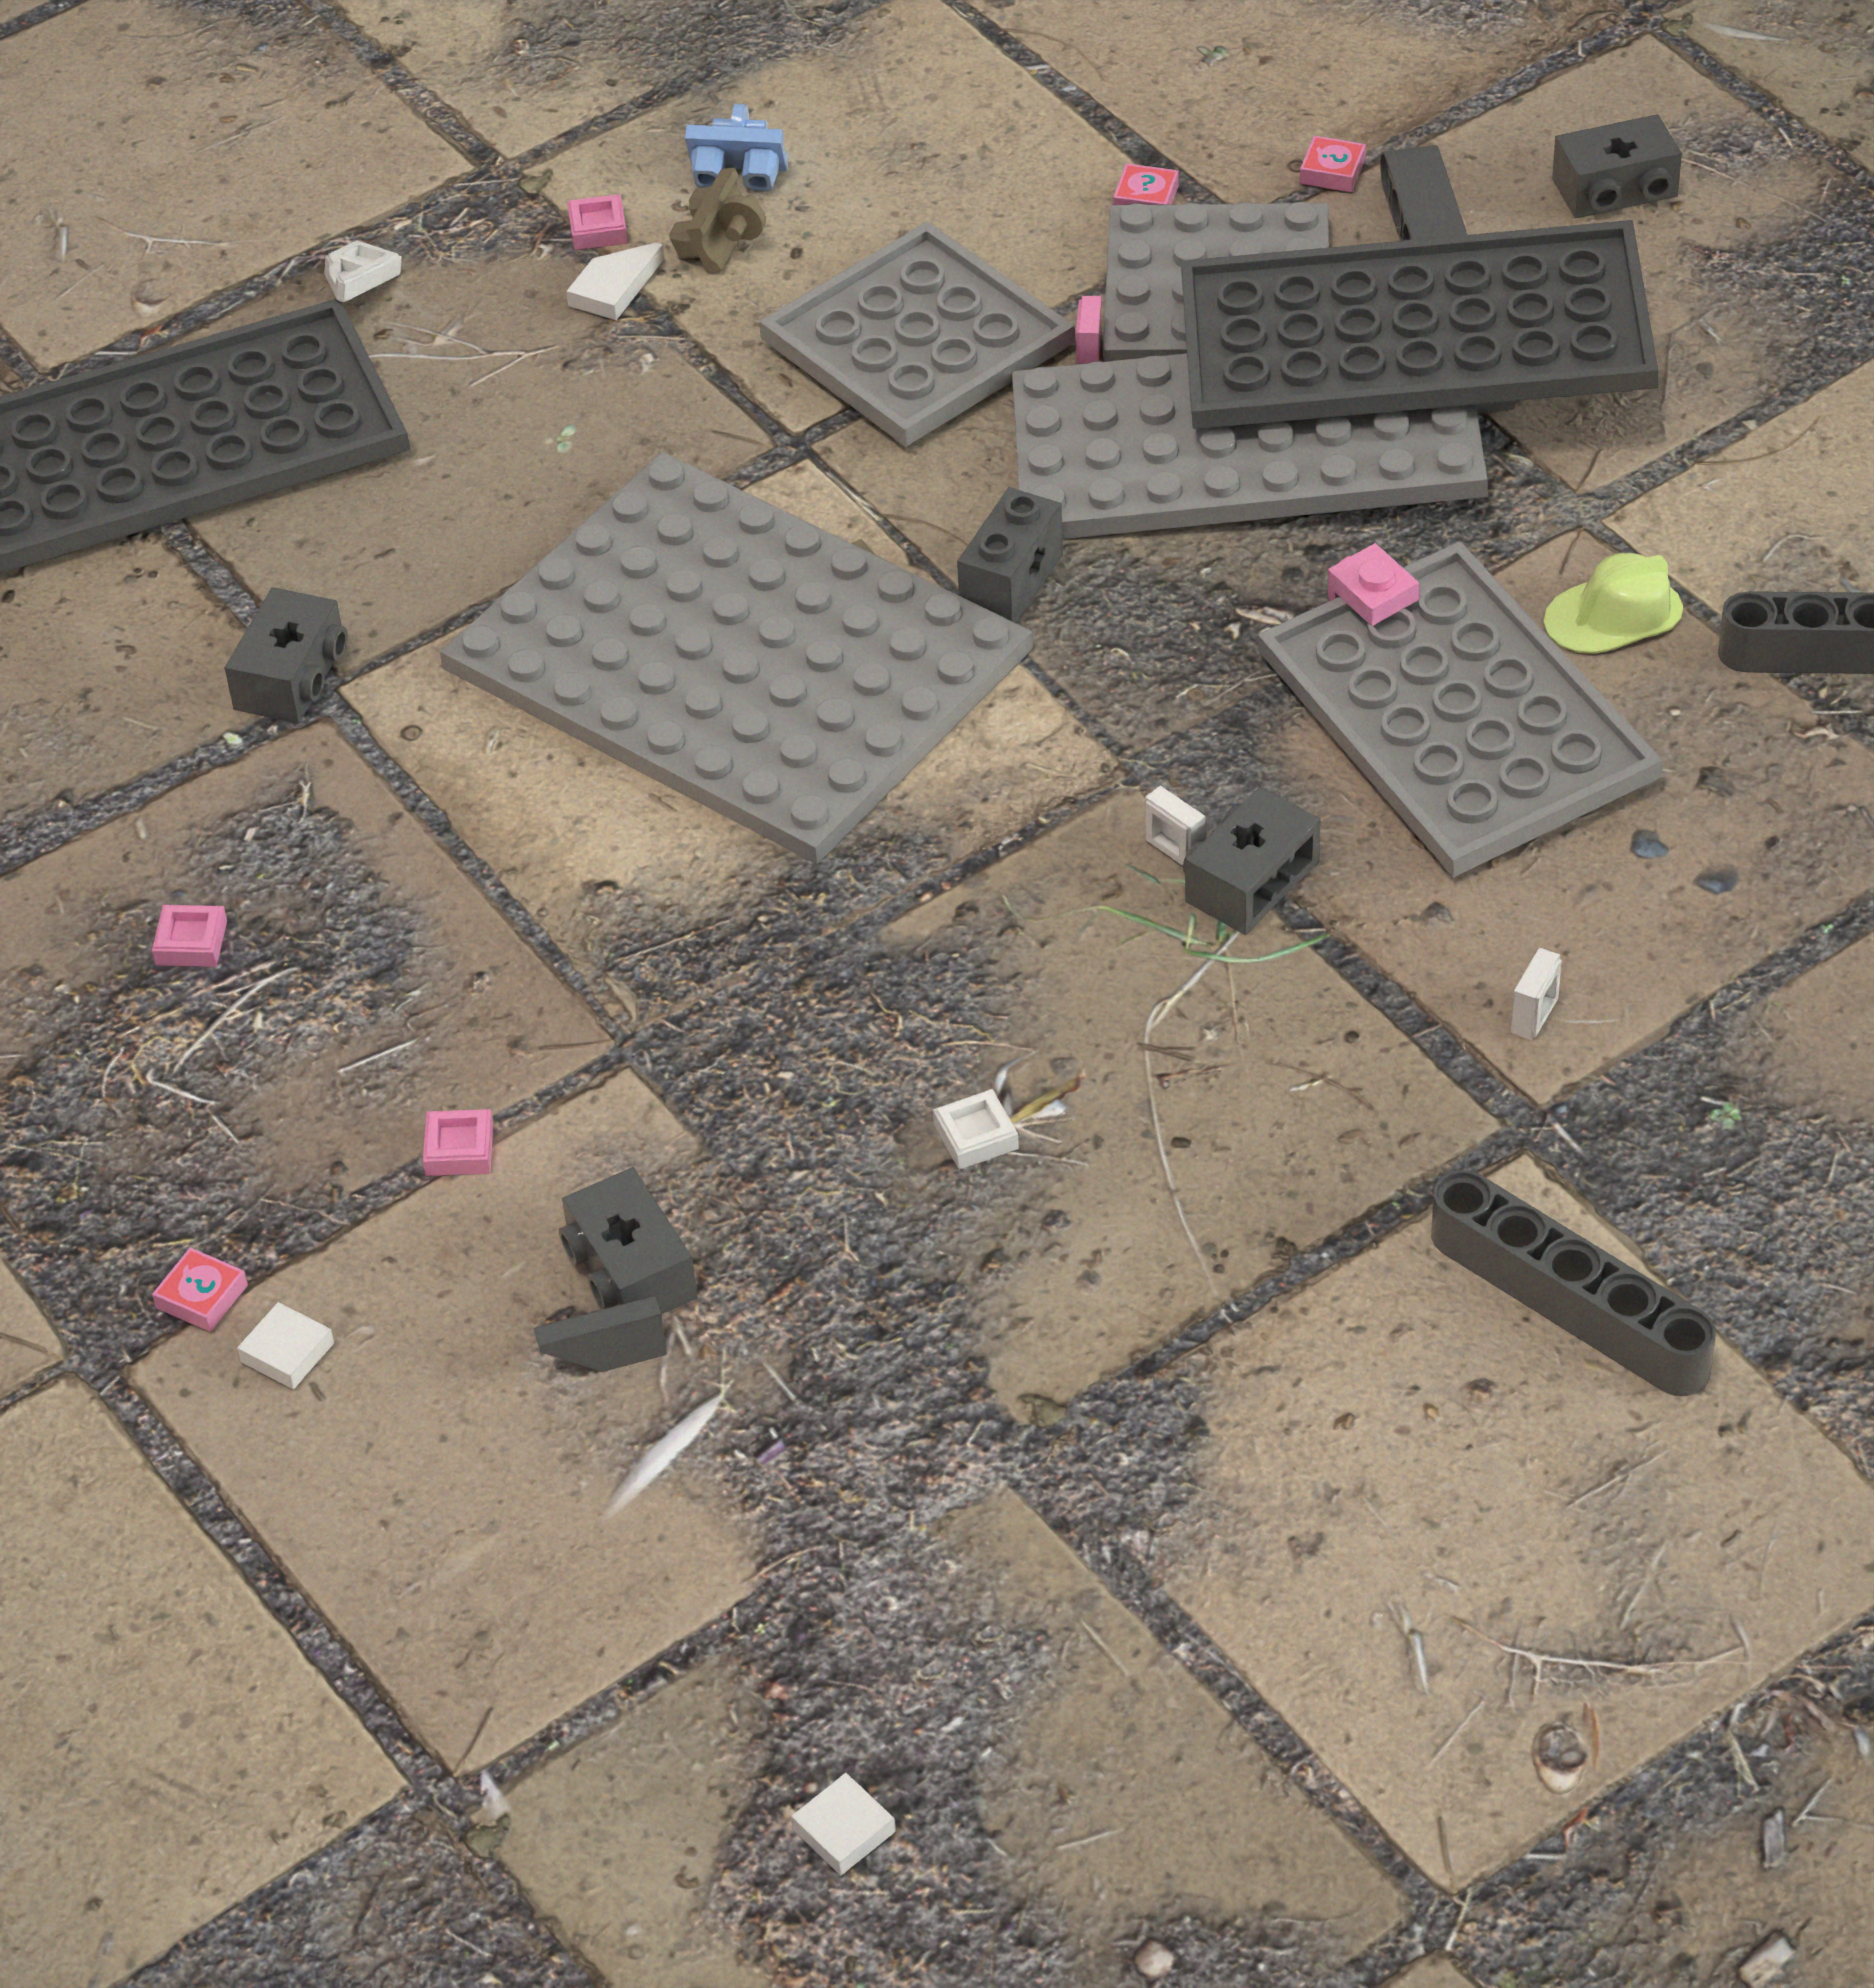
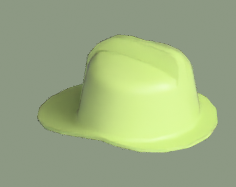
[1544,553,1683,654]

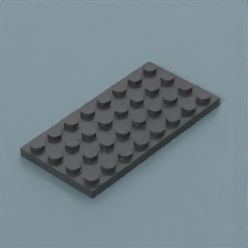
[1181,220,1658,429]
[0,299,410,574]

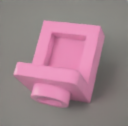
[1328,543,1419,626]

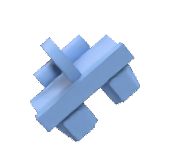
[685,103,789,191]

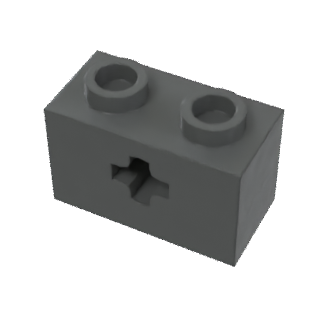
[1552,114,1682,219]
[957,487,1063,624]
[224,587,348,723]
[1183,787,1321,935]
[559,1167,698,1314]

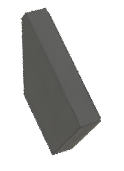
[534,1296,667,1372]

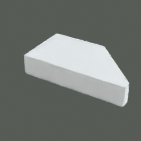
[324,240,402,302]
[566,242,664,320]

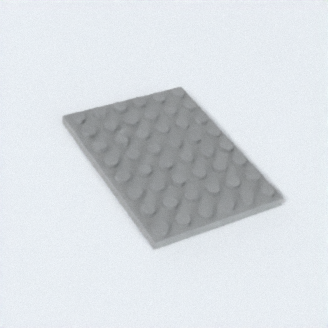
[440,452,1033,864]

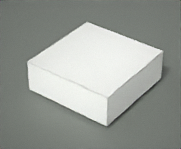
[1145,785,1206,866]
[1511,947,1562,1040]
[933,1089,1019,1170]
[237,1302,334,1390]
[791,1773,896,1876]

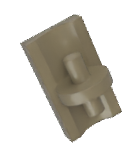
[669,167,766,273]

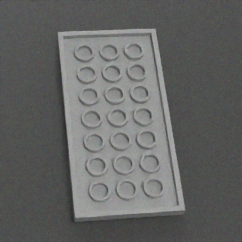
[1012,353,1488,539]

